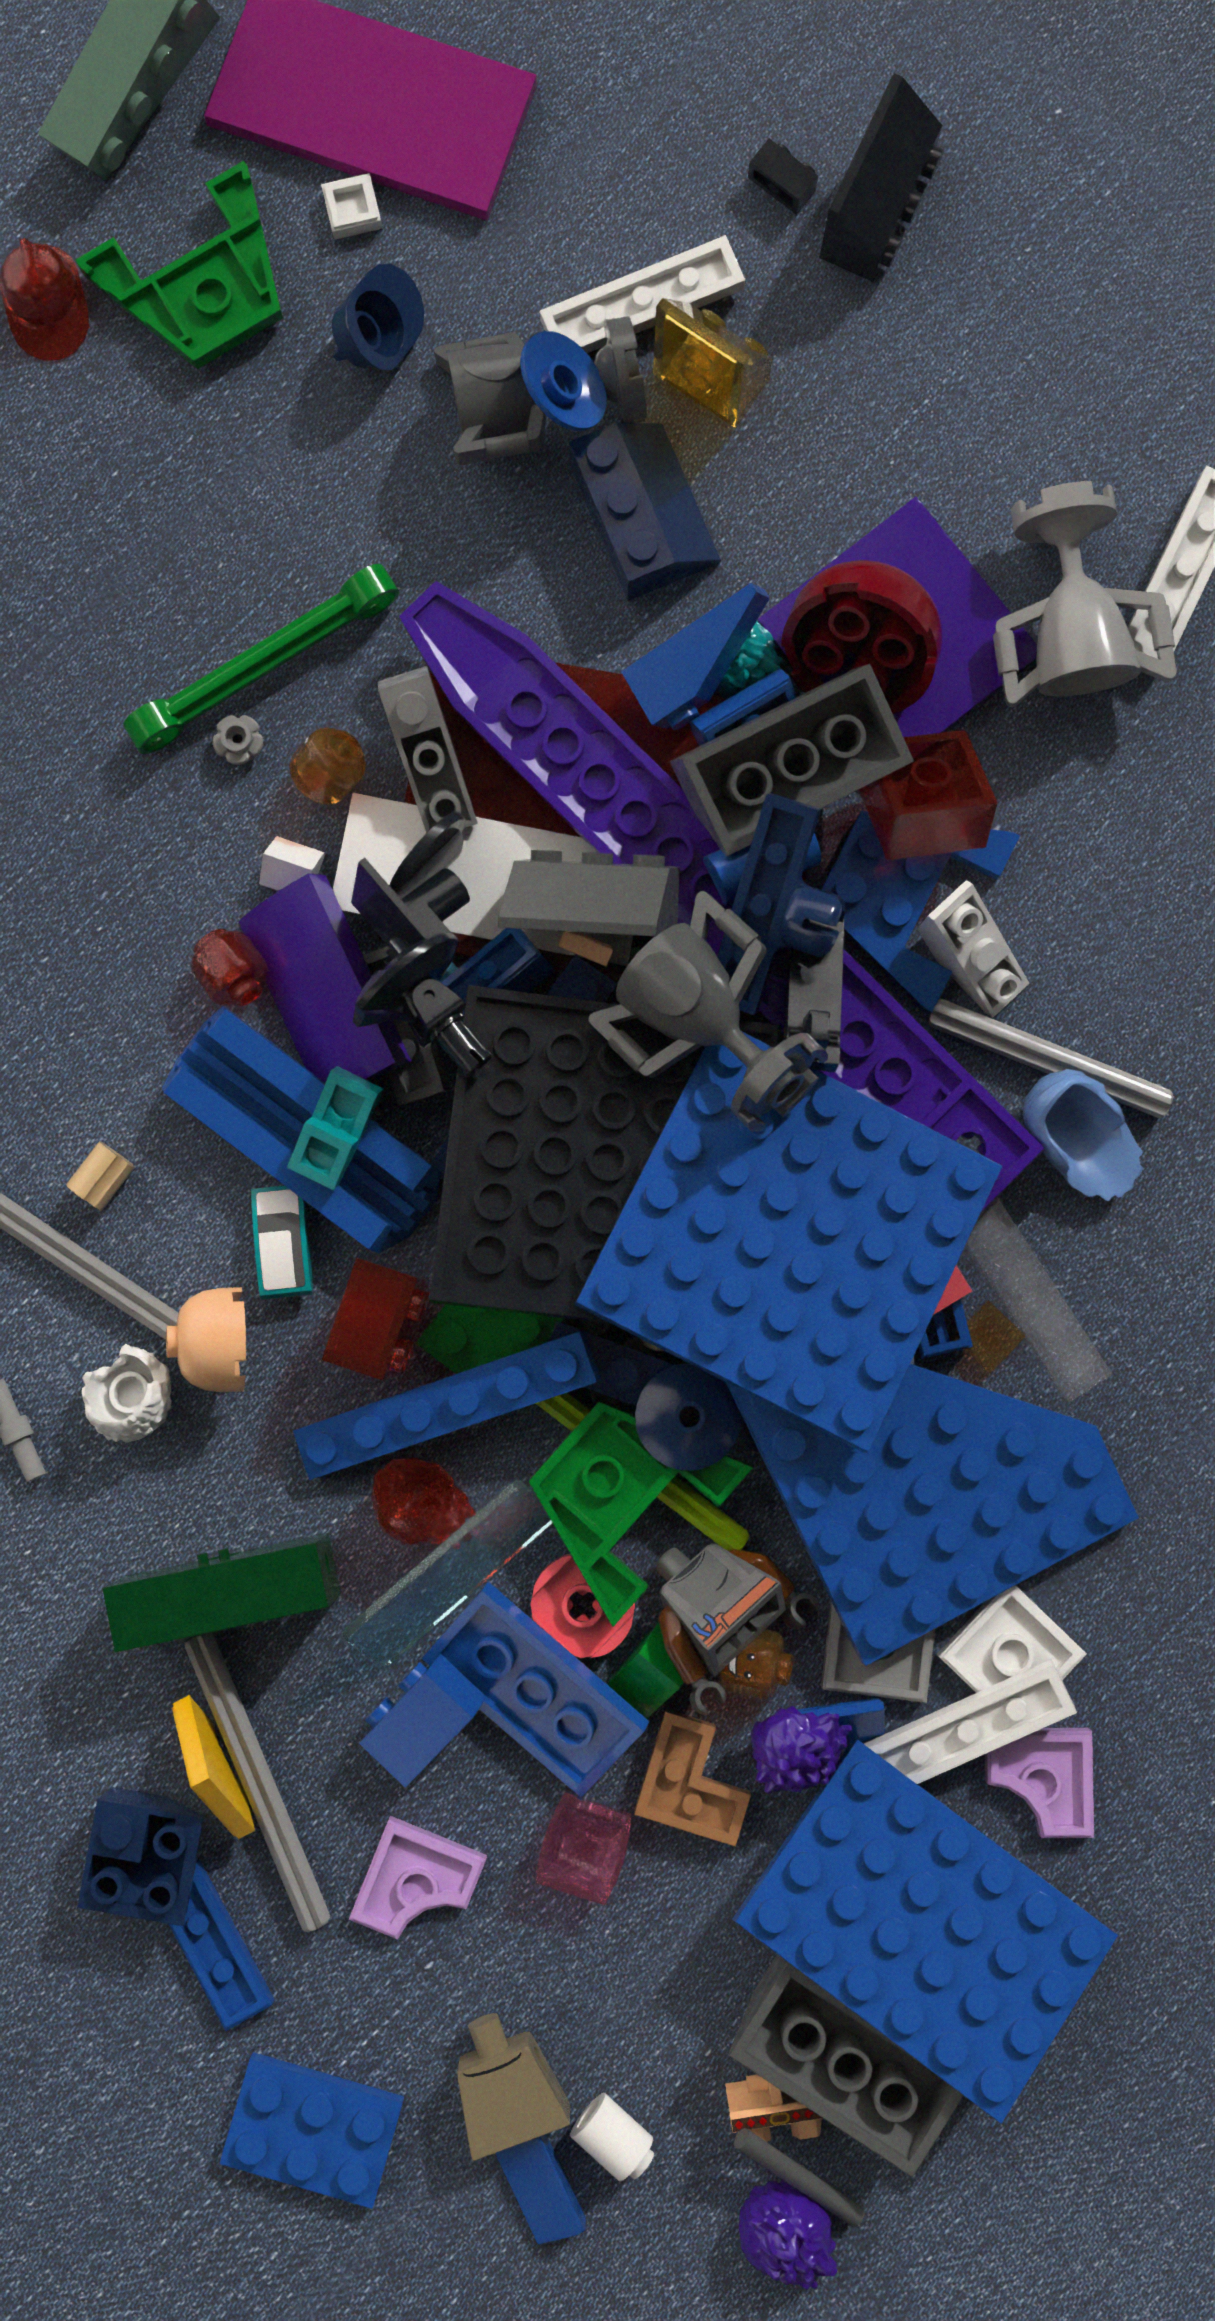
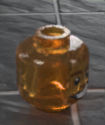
[289,727,366,805]
[717,1629,794,1700]

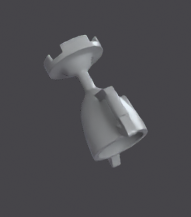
[993,481,1176,707]

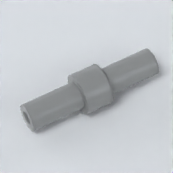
[0,1379,46,1482]

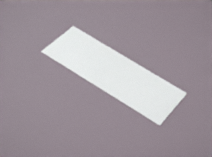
[333,793,633,966]

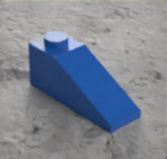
[621,583,770,730]

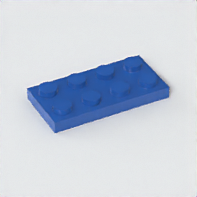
[422,1582,650,1798]

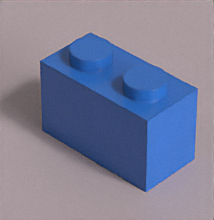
[359,1654,487,1788]

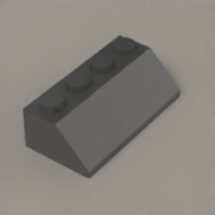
[670,664,914,856]
[729,1954,963,2177]

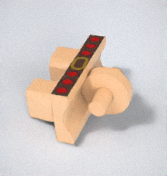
[725,2074,823,2142]

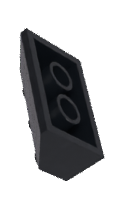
[819,73,944,282]

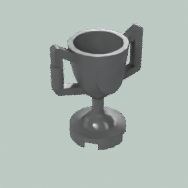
[434,316,647,465]
[589,891,828,1132]

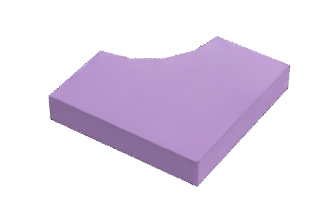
[985,1728,1094,1838]
[349,1816,487,1939]

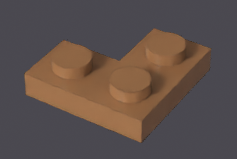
[634,1709,751,1847]

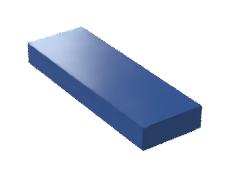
[168,1859,275,2031]

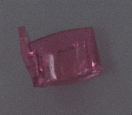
[535,1792,632,1905]

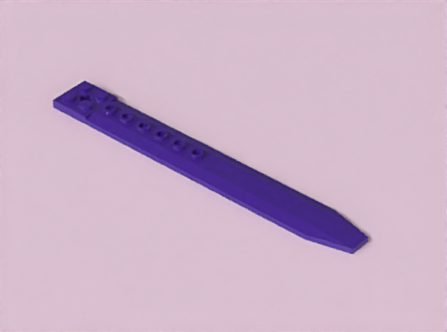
[399,581,1044,1212]

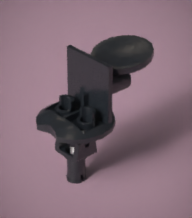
[351,811,492,1078]

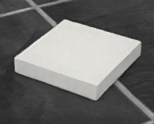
[937,1585,1087,1693]

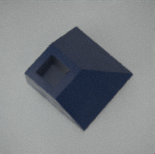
[77,1787,205,1926]

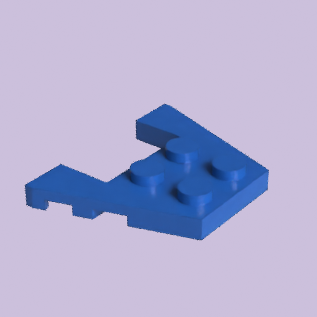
[821,810,1020,1015]

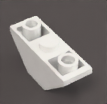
[917,880,1030,1018]

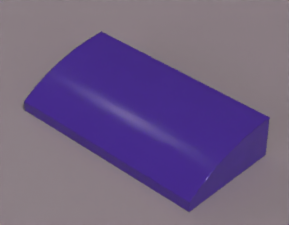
[238,873,411,1083]

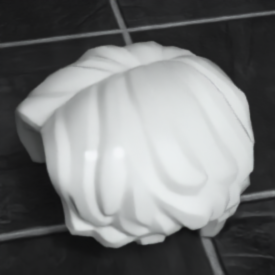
[82,1344,172,1443]

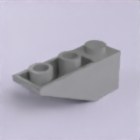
[378,666,478,833]

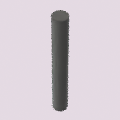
[734,2128,865,2227]

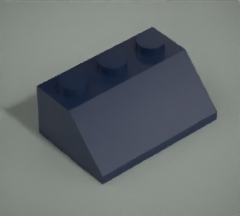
[569,423,721,601]

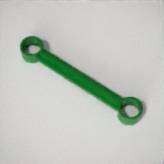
[123,564,400,754]

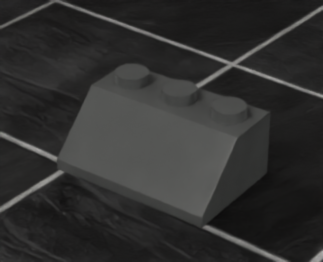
[498,850,680,936]

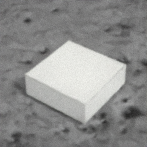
[321,173,383,240]

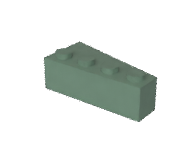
[38,0,220,181]

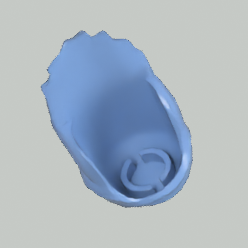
[1023,1069,1143,1201]

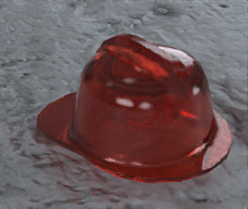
[0,238,89,361]

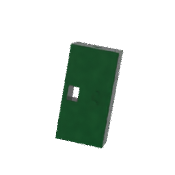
[102,1532,341,1653]

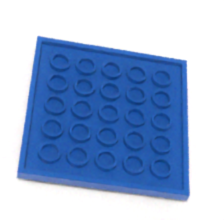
[574,1032,1002,1453]

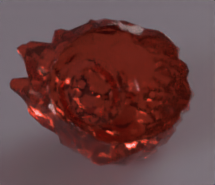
[371,1457,477,1546]

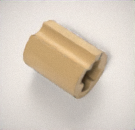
[66,1141,135,1211]

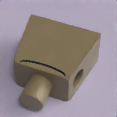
[457,2013,571,2161]

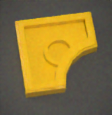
[172,1695,255,1839]

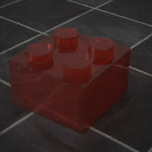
[859,730,998,860]
[322,1258,430,1381]

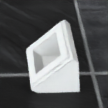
[259,836,325,891]

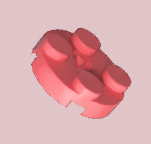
[530,1554,635,1658]

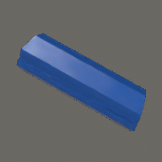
[162,1006,441,1254]

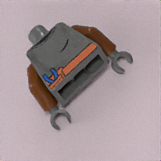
[656,1544,818,1715]

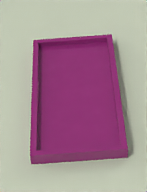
[204,0,537,221]

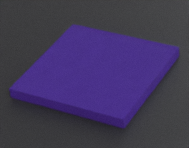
[757,496,1037,781]

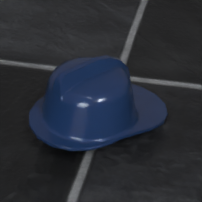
[332,264,425,371]

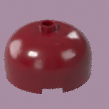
[781,560,942,714]

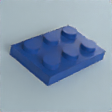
[219,2052,404,2209]

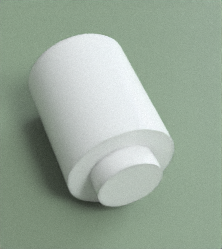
[570,2092,654,2181]

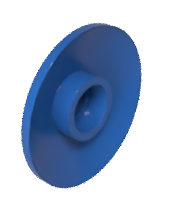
[520,331,607,431]

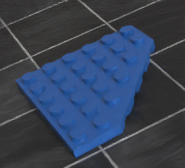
[726,1364,1139,1666]

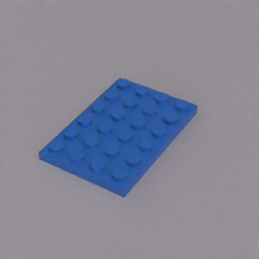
[732,1739,1118,2124]

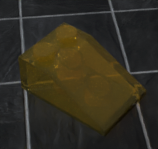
[653,298,773,428]

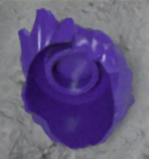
[751,1706,852,1794]
[738,2180,837,2290]

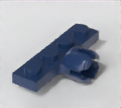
[717,793,845,1015]

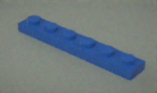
[293,1330,601,1480]

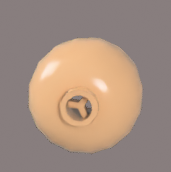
[166,1287,246,1392]

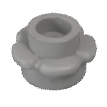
[212,715,263,765]

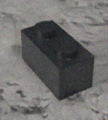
[748,138,818,215]

